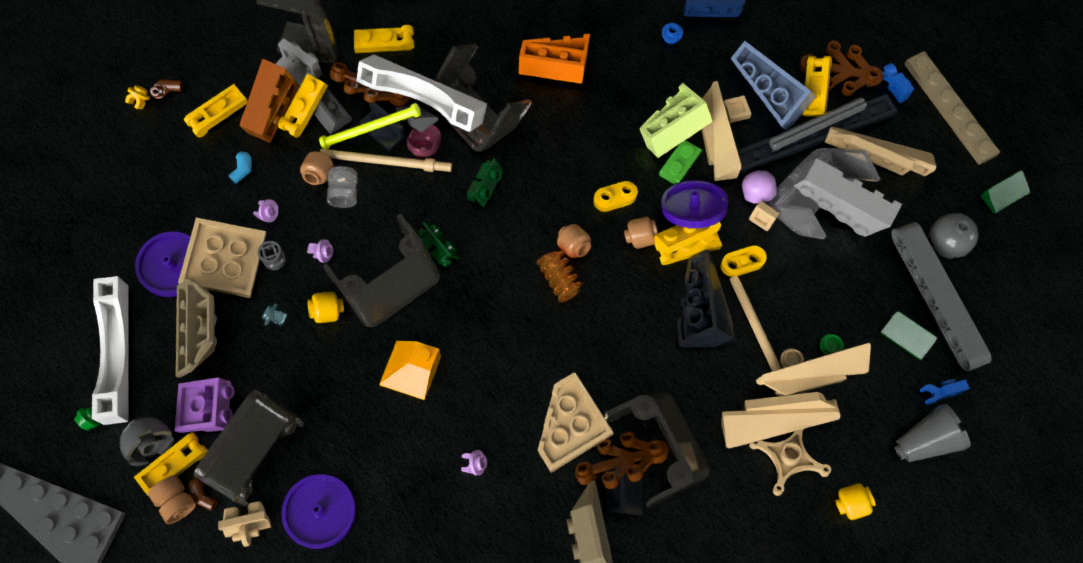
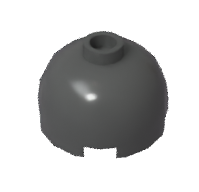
[928,213,979,259]
[120,417,174,466]

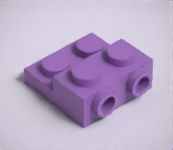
[175,378,234,433]

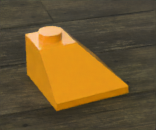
[379,341,441,400]

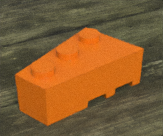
[519,34,590,83]

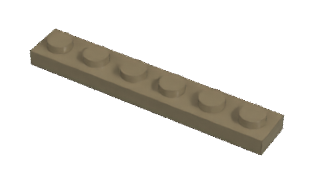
[905,51,1000,165]

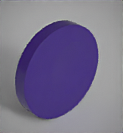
[662,180,728,228]
[135,232,191,297]
[282,474,356,549]

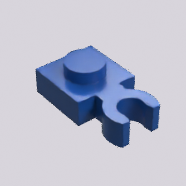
[883,63,914,103]

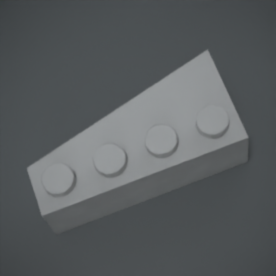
[794,158,902,237]

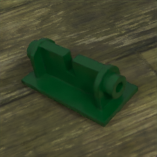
[466,158,504,207]
[417,222,460,267]

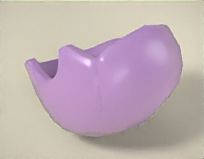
[742,170,777,203]

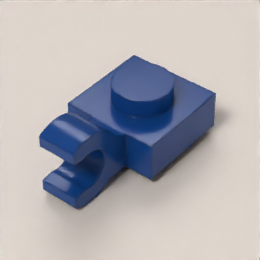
[920,379,970,404]

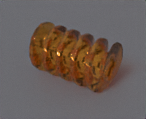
[537,251,582,303]

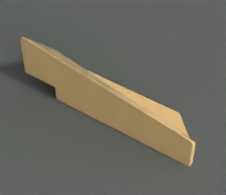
[701,81,741,181]
[825,127,936,176]
[756,343,871,396]
[721,392,840,448]

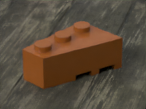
[240,59,300,143]

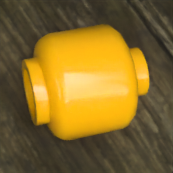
[308,291,344,323]
[835,483,876,520]

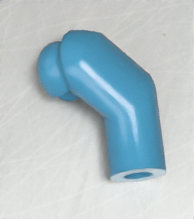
[228,151,252,184]

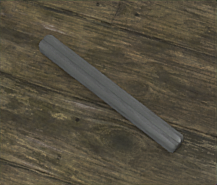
[769,97,867,150]

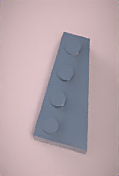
[731,41,816,131]

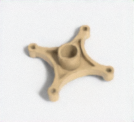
[749,428,831,496]

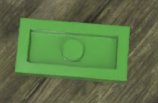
[659,140,702,185]

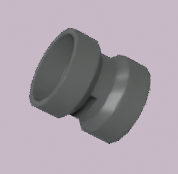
[258,241,286,270]

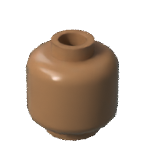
[300,151,334,185]
[624,216,658,249]
[557,224,591,258]

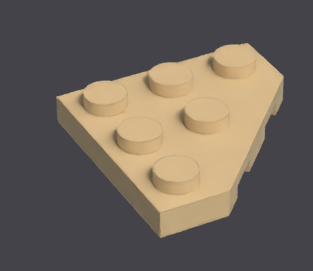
[538,372,613,472]

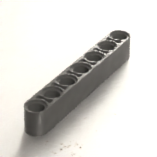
[891,222,991,371]

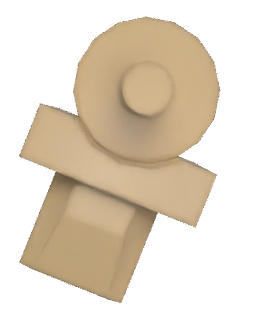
[218,501,271,547]

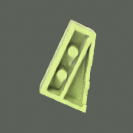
[640,83,713,158]

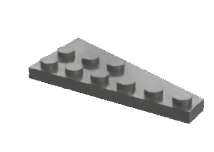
[0,463,126,563]

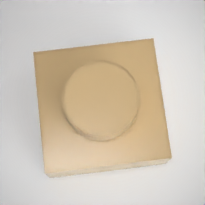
[724,96,751,123]
[749,201,780,232]

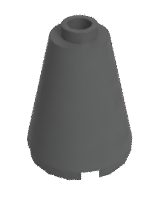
[894,404,971,462]

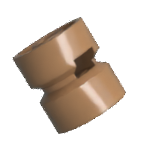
[148,475,196,524]

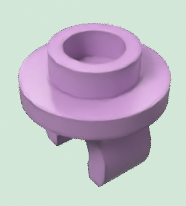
[253,199,278,222]
[307,240,333,263]
[461,450,487,475]

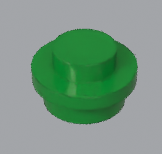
[819,334,844,356]
[74,408,100,430]

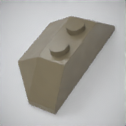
[176,279,217,377]
[566,481,613,563]

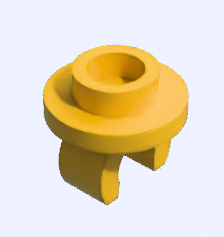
[125,85,150,109]

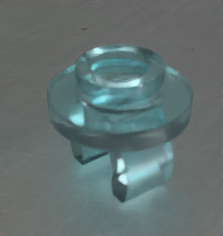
[262,303,287,326]

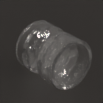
[327,167,357,208]

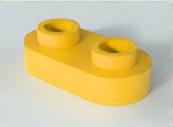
[594,181,638,212]
[721,246,767,277]

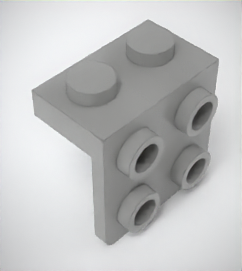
[276,38,322,86]

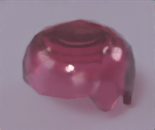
[407,125,441,157]

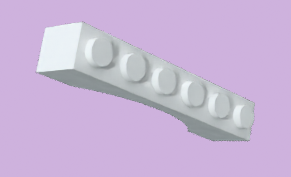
[356,55,487,132]
[92,276,128,425]

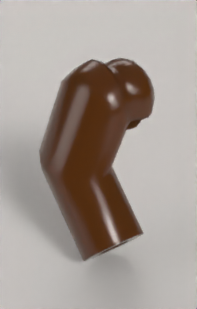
[150,79,184,99]
[188,476,218,511]

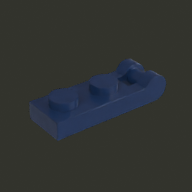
[684,0,745,17]

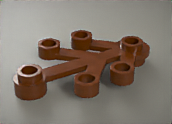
[799,41,883,96]
[330,62,410,107]
[575,432,669,489]

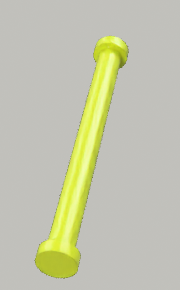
[319,103,421,149]

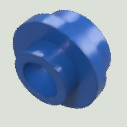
[662,23,683,44]

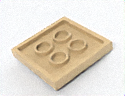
[178,218,266,298]

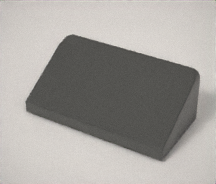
[313,89,352,134]
[395,106,439,132]

